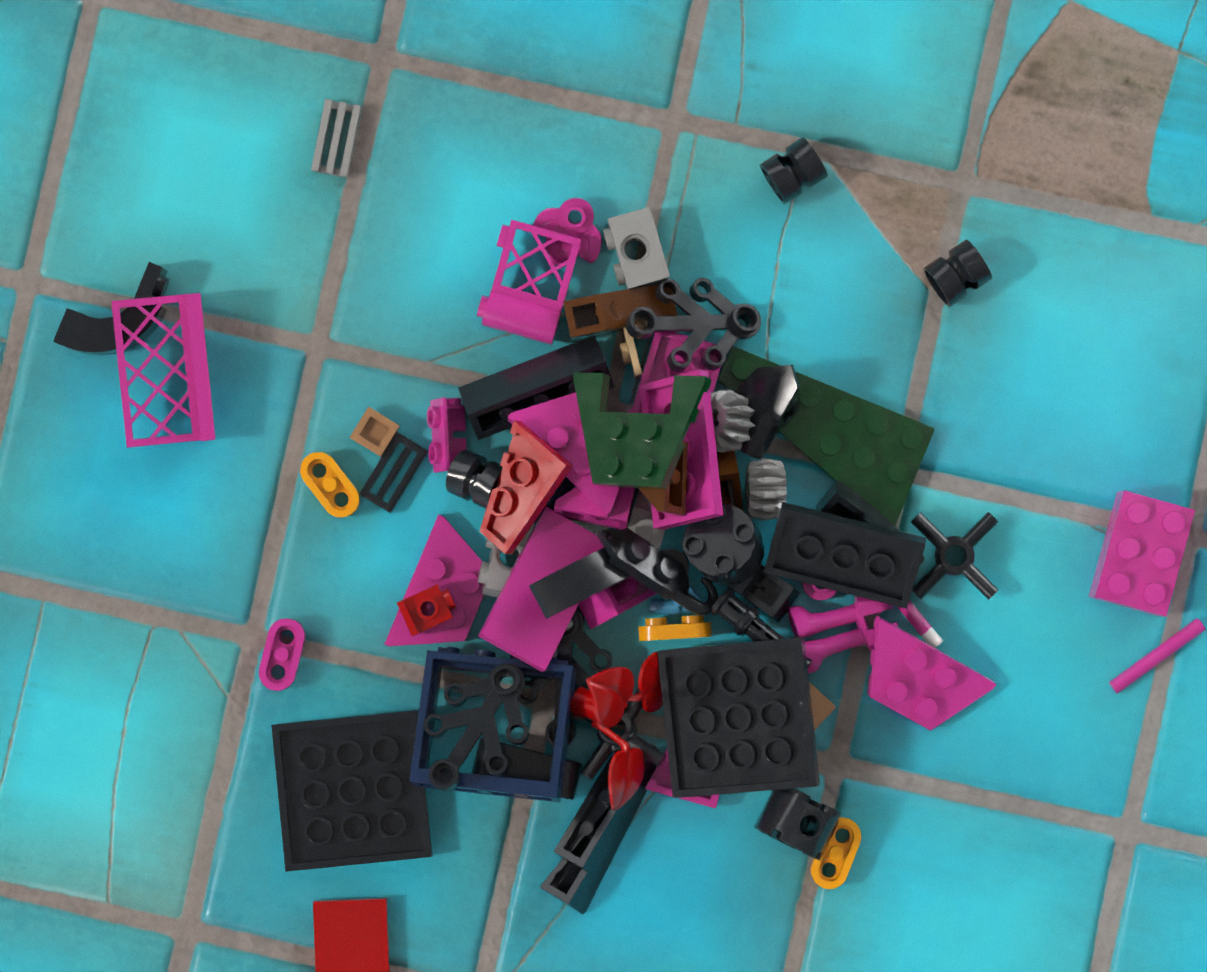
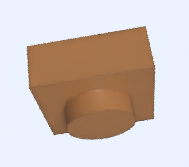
[349,406,401,457]

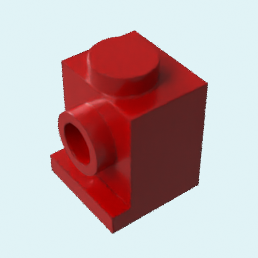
[397,584,457,636]

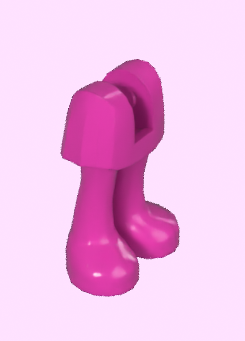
[788,596,898,674]

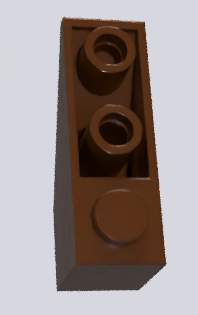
[563,284,678,341]

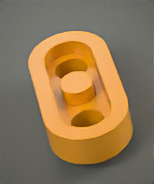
[300,452,360,518]
[638,615,712,641]
[810,817,861,889]

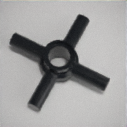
[911,512,999,600]
[580,688,666,781]

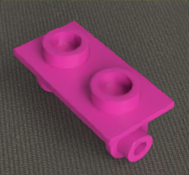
[427,397,467,473]

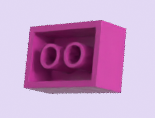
[1088,490,1195,617]

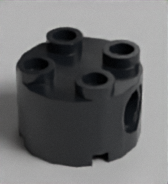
[682,504,764,585]
[754,788,841,861]

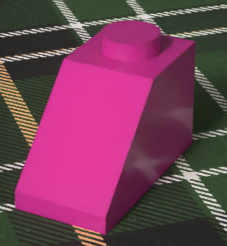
[554,487,636,530]
[578,577,657,629]

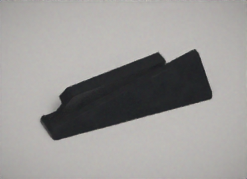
[540,744,658,914]

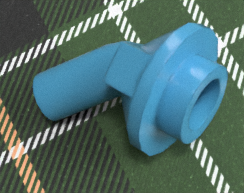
[650,584,703,615]

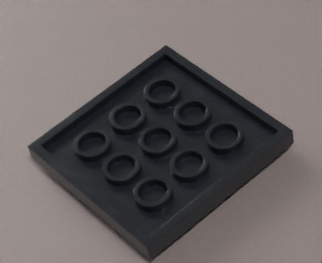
[657,637,820,798]
[271,710,433,872]

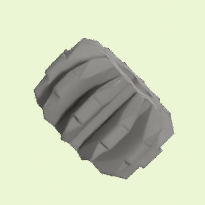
[710,389,755,453]
[745,459,787,521]

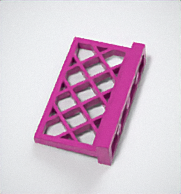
[111,292,215,448]

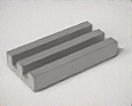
[311,99,362,178]

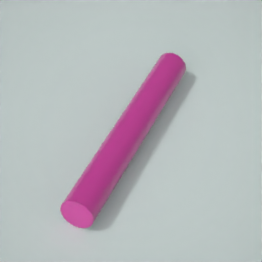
[1108,618,1206,694]

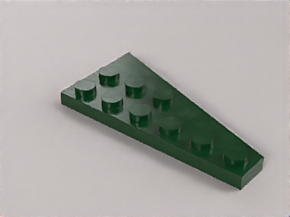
[718,346,935,526]

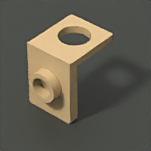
[619,324,644,378]

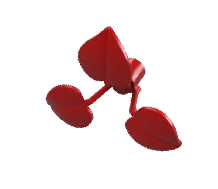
[571,651,663,810]

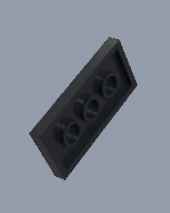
[764,502,926,609]

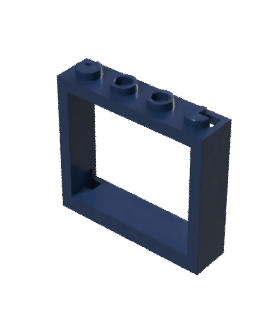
[409,646,577,803]

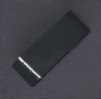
[471,737,583,800]

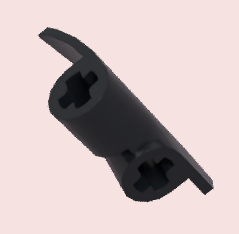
[734,365,800,459]

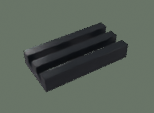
[359,432,428,513]

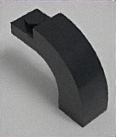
[53,262,169,355]

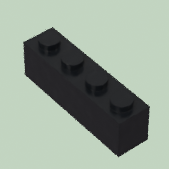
[458,335,615,440]

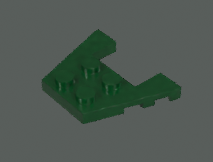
[573,372,711,489]

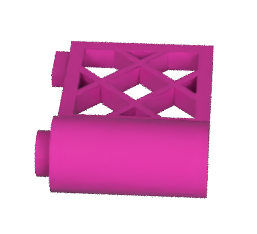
[477,219,582,345]

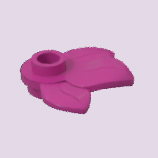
[533,197,602,265]

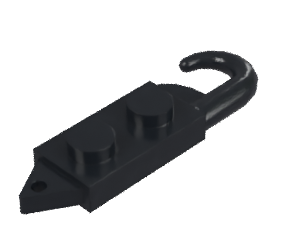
[596,528,718,615]

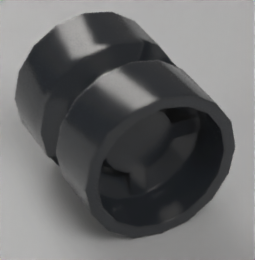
[759,137,828,204]
[923,240,992,307]
[446,449,503,508]

